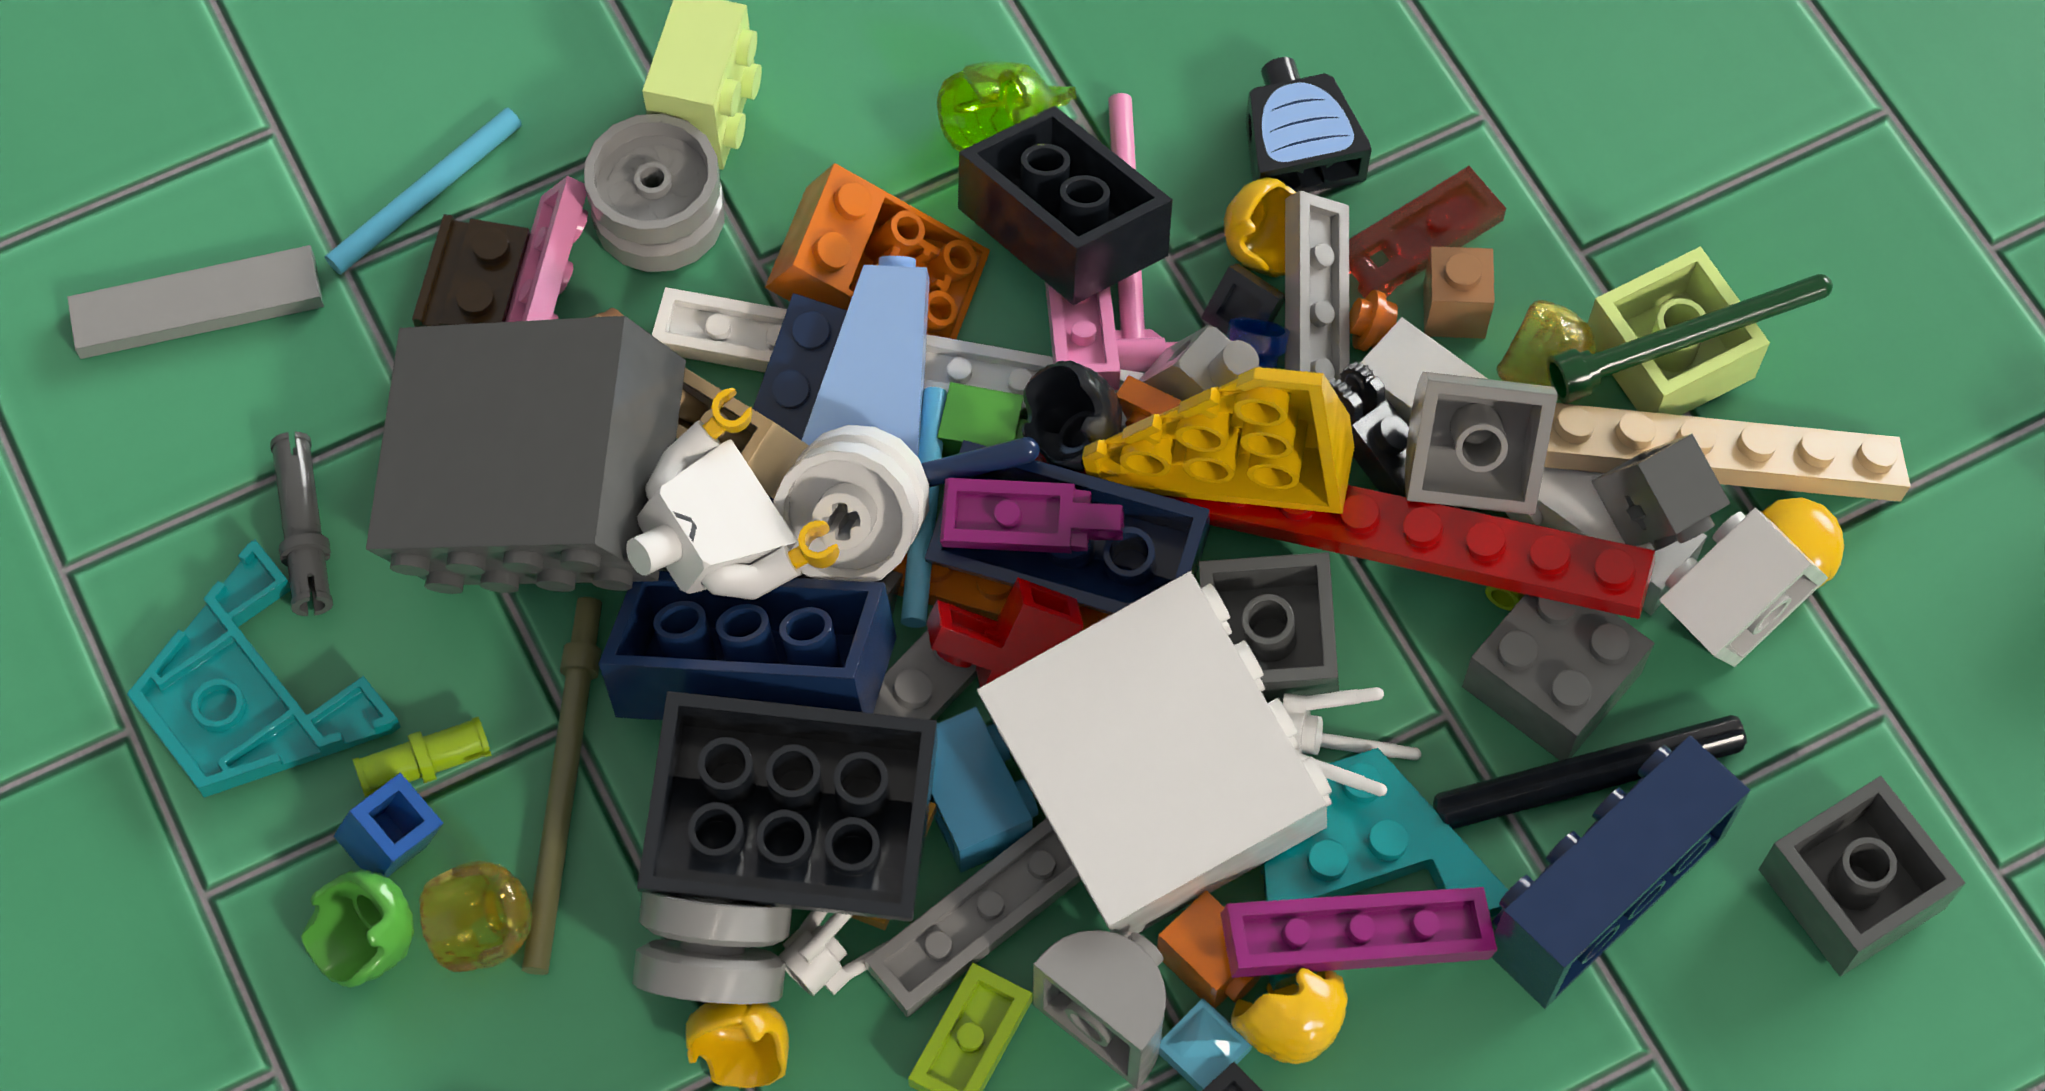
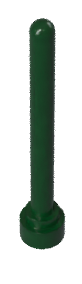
[1546,274,1833,404]

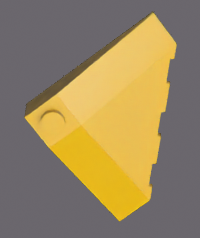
[1082,367,1354,514]

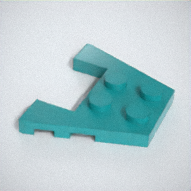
[127,539,401,798]
[1260,748,1508,991]

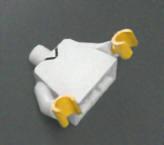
[626,388,840,599]

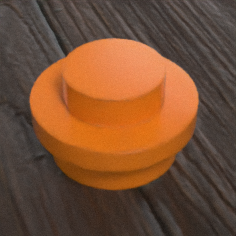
[1349,290,1398,351]

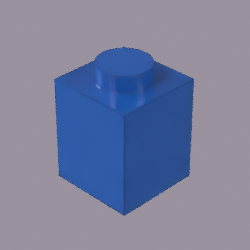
[333,772,443,877]

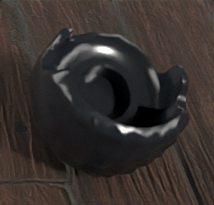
[1021,360,1122,472]

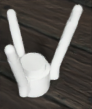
[1283,687,1421,796]
[778,911,889,996]

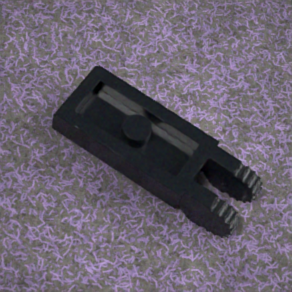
[1328,362,1455,507]

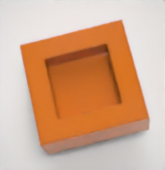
[1116,375,1181,426]

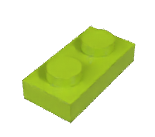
[908,963,1032,1091]

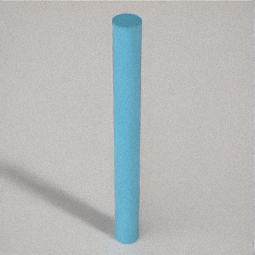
[325,107,522,275]
[901,387,948,628]

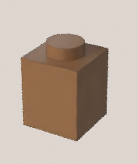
[1423,247,1495,338]

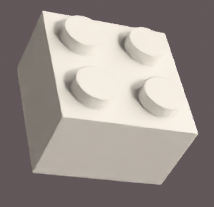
[1659,508,1828,667]

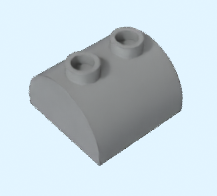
[1405,372,1558,515]
[1033,930,1166,1089]

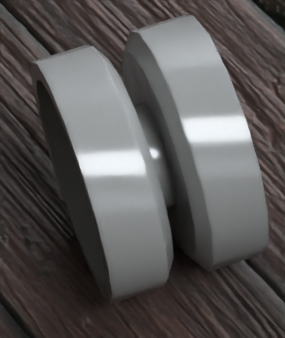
[584,114,725,272]
[633,892,792,1004]

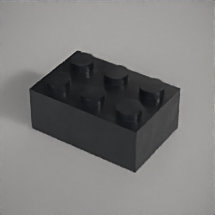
[958,105,1173,306]

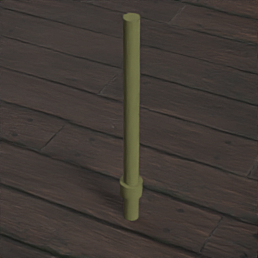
[522,597,602,975]

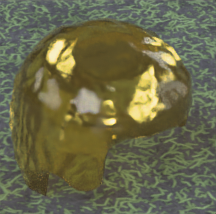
[1496,300,1596,400]
[419,861,533,972]

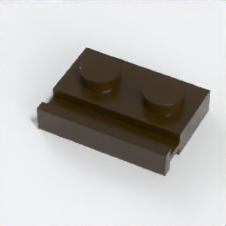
[412,214,530,327]

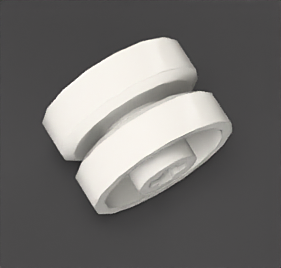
[773,425,929,582]

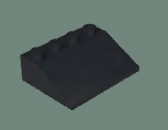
[637,691,938,922]

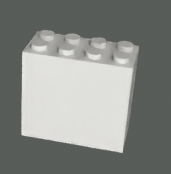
[977,571,1332,938]

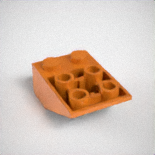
[765,163,990,339]

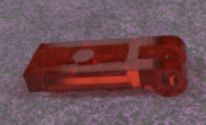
[1349,166,1506,299]

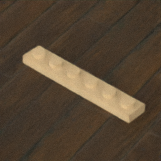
[1544,403,1911,502]

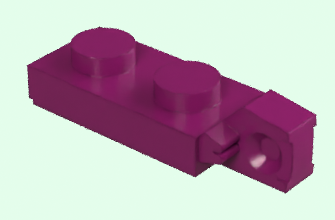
[940,478,1124,553]

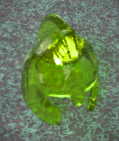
[937,61,1077,151]

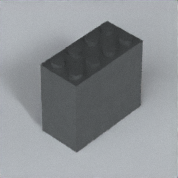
[366,316,686,594]

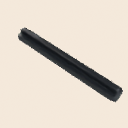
[1433,715,1747,829]

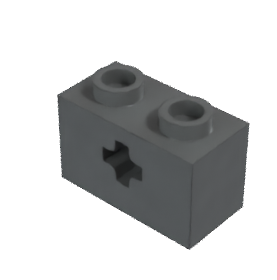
[1591,433,1731,551]

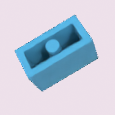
[930,707,1039,873]

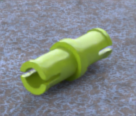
[352,716,491,798]

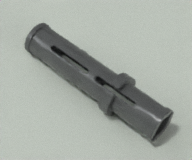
[270,432,333,616]

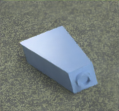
[802,256,930,457]

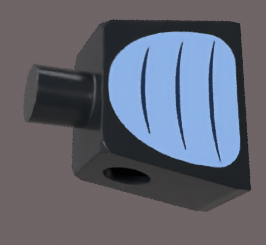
[1246,57,1372,193]

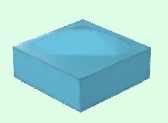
[1159,998,1252,1091]

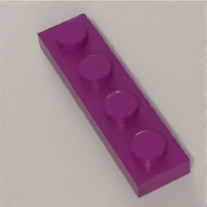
[1220,887,1497,978]

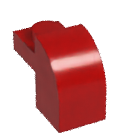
[927,577,1084,688]

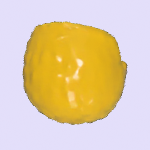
[1231,968,1348,1064]

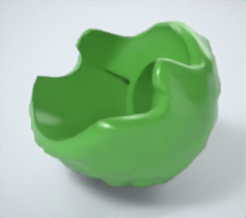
[301,869,414,988]

